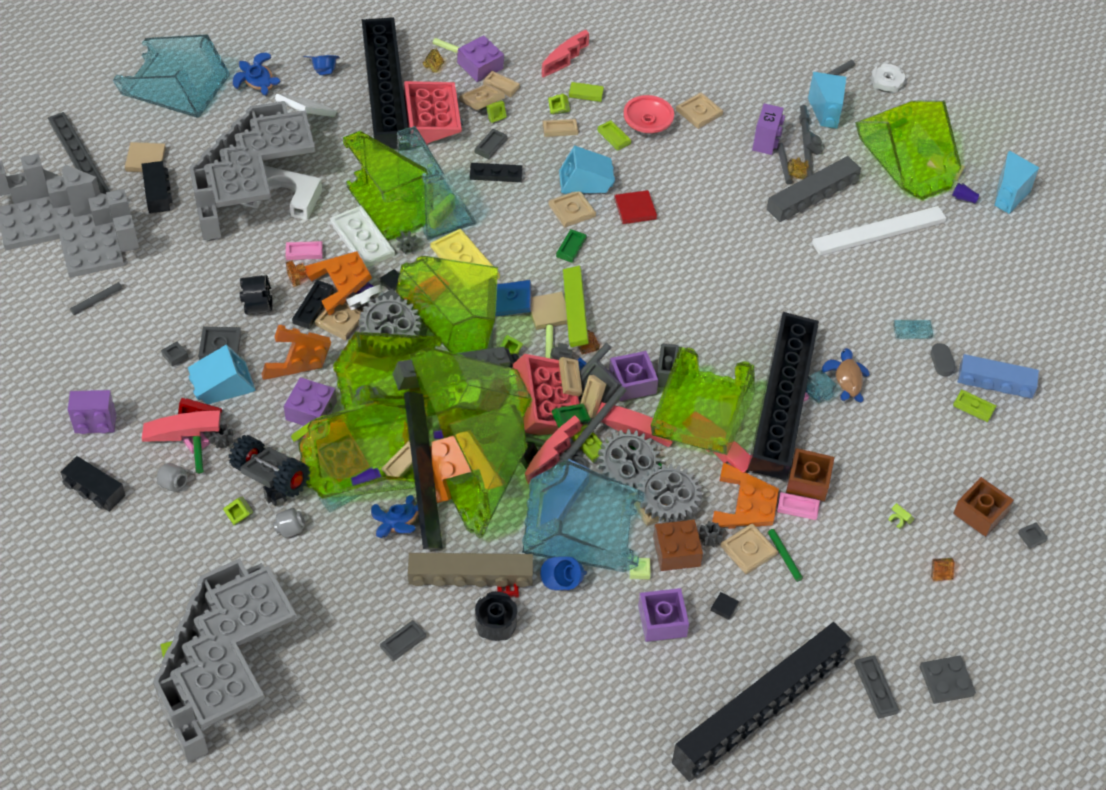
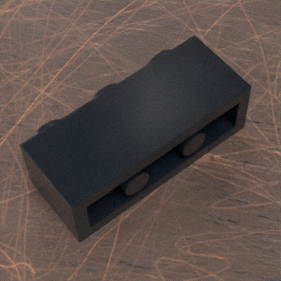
[141,161,173,214]
[60,456,126,512]

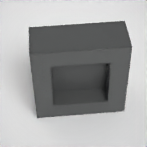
[805,131,822,155]
[161,341,188,367]
[1018,522,1048,549]

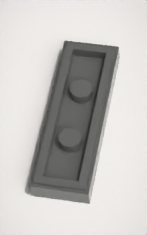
[854,655,899,719]

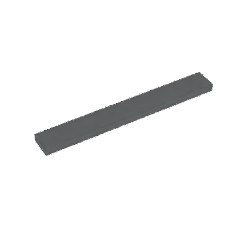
[48,112,110,194]

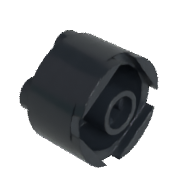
[239,275,273,315]
[475,591,517,641]

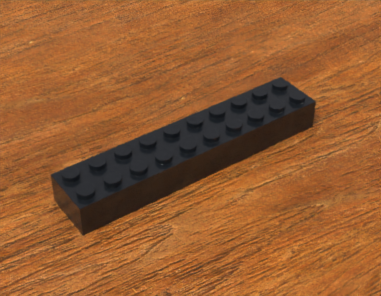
[361,17,409,150]
[747,312,819,480]
[672,622,852,782]

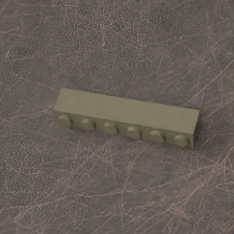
[408,553,533,587]

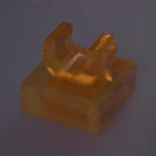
[286,260,307,287]
[578,330,600,355]
[931,558,955,581]

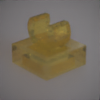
[422,48,445,73]
[788,157,809,180]

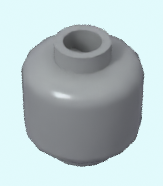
[157,463,187,492]
[273,508,305,538]

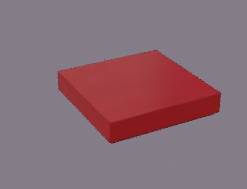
[614,190,657,224]

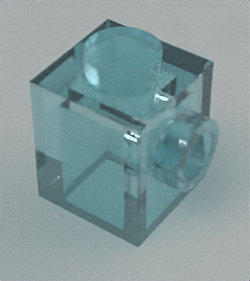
[805,370,837,404]

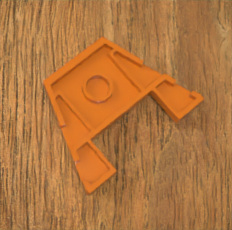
[303,251,372,316]
[261,325,331,380]
[432,431,504,503]
[712,463,779,529]

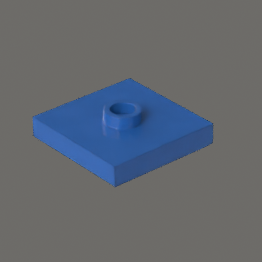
[494,280,532,317]

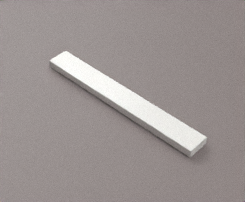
[812,206,946,256]

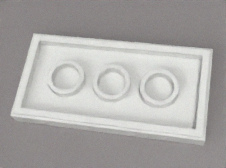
[275,94,337,117]
[329,206,395,268]

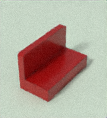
[178,398,222,414]

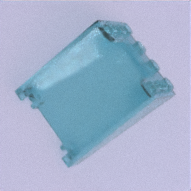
[113,34,230,118]
[397,126,477,240]
[522,460,645,572]

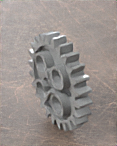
[359,295,421,353]
[597,429,661,492]
[637,464,702,523]

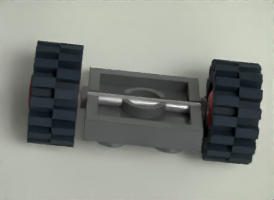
[228,435,310,497]

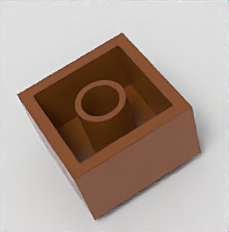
[786,448,835,502]
[953,477,1014,537]
[653,519,703,571]

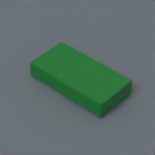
[556,229,587,263]
[551,403,591,428]

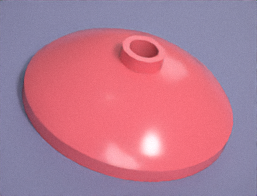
[623,95,674,133]

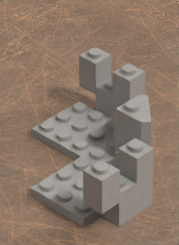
[189,101,315,240]
[0,154,139,278]
[153,558,297,763]

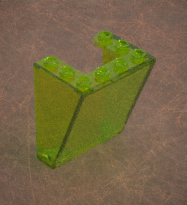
[343,131,433,241]
[333,332,457,430]
[651,347,755,455]

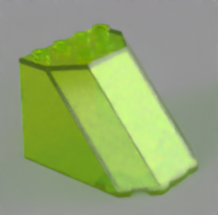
[855,100,961,200]
[396,256,498,354]
[409,347,532,441]
[298,400,415,499]
[446,404,527,539]

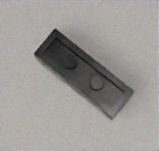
[470,163,522,183]
[292,280,334,329]

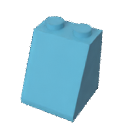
[808,72,846,129]
[559,145,615,194]
[994,151,1039,214]
[188,345,256,404]

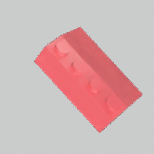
[403,81,462,144]
[513,354,583,435]

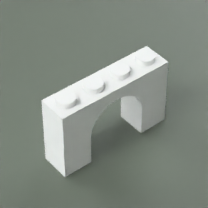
[241,165,322,220]

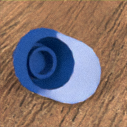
[303,55,340,75]
[540,557,587,590]

